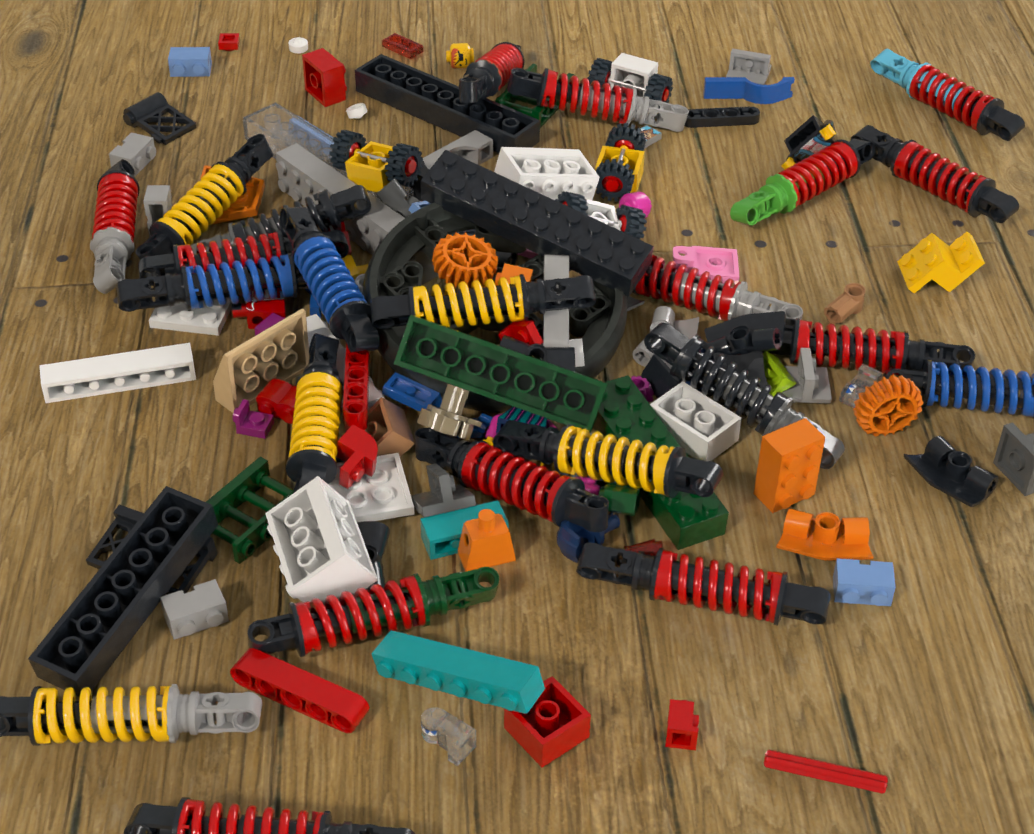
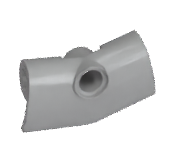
[632,306,699,369]

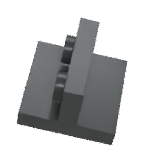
[993,422,1034,496]
[411,464,476,518]

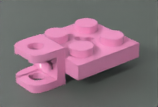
[673,246,739,284]

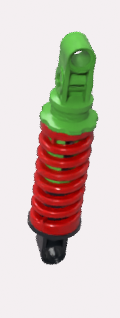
[730,139,875,225]

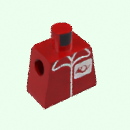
[232,287,286,329]

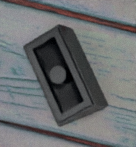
[641,354,681,398]

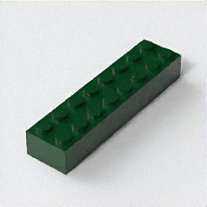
[394,315,608,433]
[593,375,729,550]

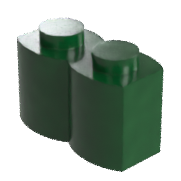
[598,482,642,516]

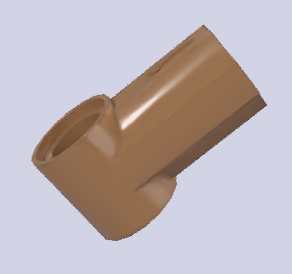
[824,283,866,325]

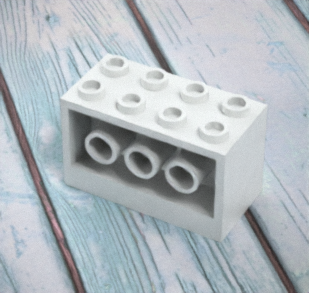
[494,147,600,201]
[265,476,378,604]

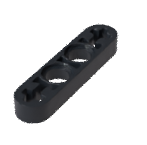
[684,106,760,128]

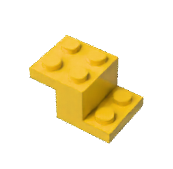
[897,231,985,293]

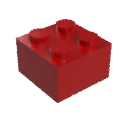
[302,48,347,107]
[504,676,591,768]

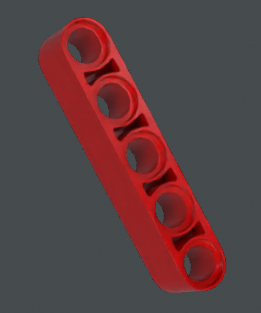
[343,343,370,431]
[230,648,370,733]

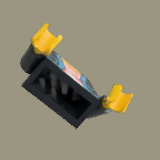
[781,115,836,170]

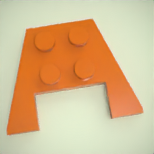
[200,165,265,224]

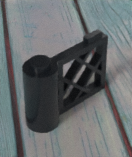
[123,92,196,145]

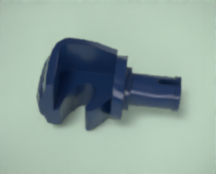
[557,512,620,563]

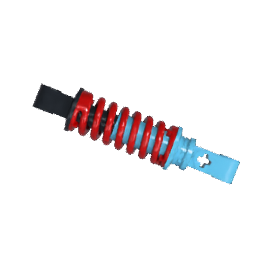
[870,49,1025,141]

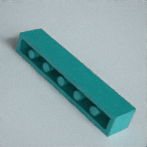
[371,630,545,714]

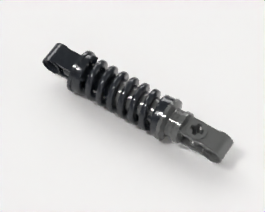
[191,185,371,254]
[644,323,845,469]

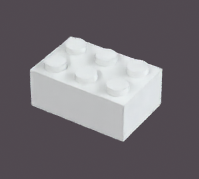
[650,381,742,461]

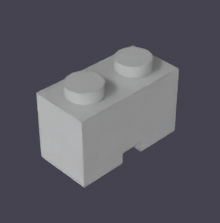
[109,132,156,177]
[143,185,173,238]
[160,579,229,640]

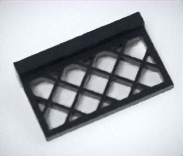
[86,504,218,595]

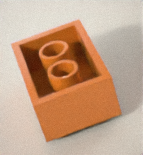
[753,418,825,513]

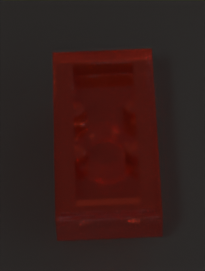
[382,33,424,59]

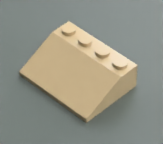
[213,309,309,413]

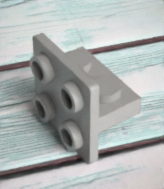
[726,49,772,85]
[781,348,832,403]

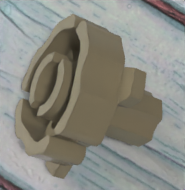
[417,384,482,440]

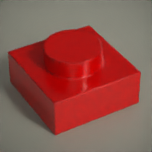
[218,33,240,51]

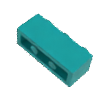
[420,500,509,560]

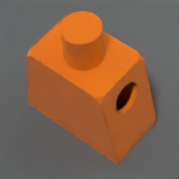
[458,509,516,572]

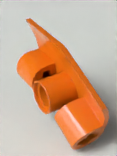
[776,508,874,561]

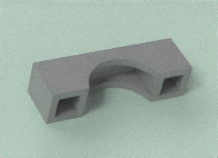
[423,130,493,170]

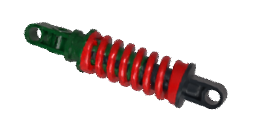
[248,567,499,657]

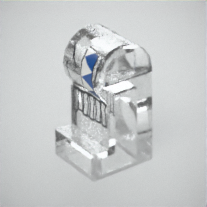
[839,364,882,409]
[421,707,476,766]

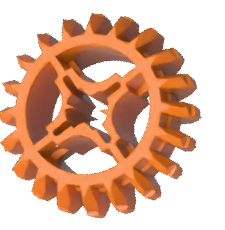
[432,232,498,288]
[853,375,923,437]

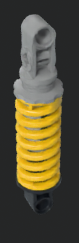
[0,684,262,746]

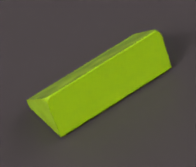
[762,351,796,397]

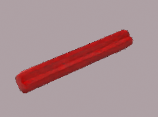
[764,749,888,794]

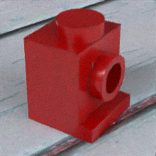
[665,699,699,751]

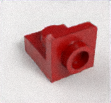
[498,321,543,345]

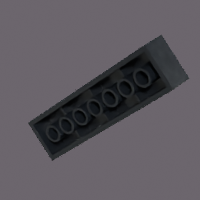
[28,486,218,697]

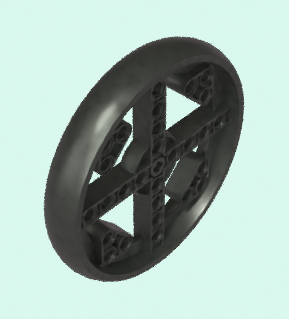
[362,203,627,412]

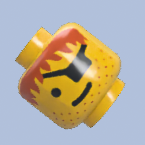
[446,43,474,69]

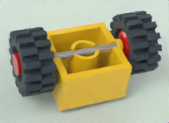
[595,123,646,201]
[329,130,423,192]

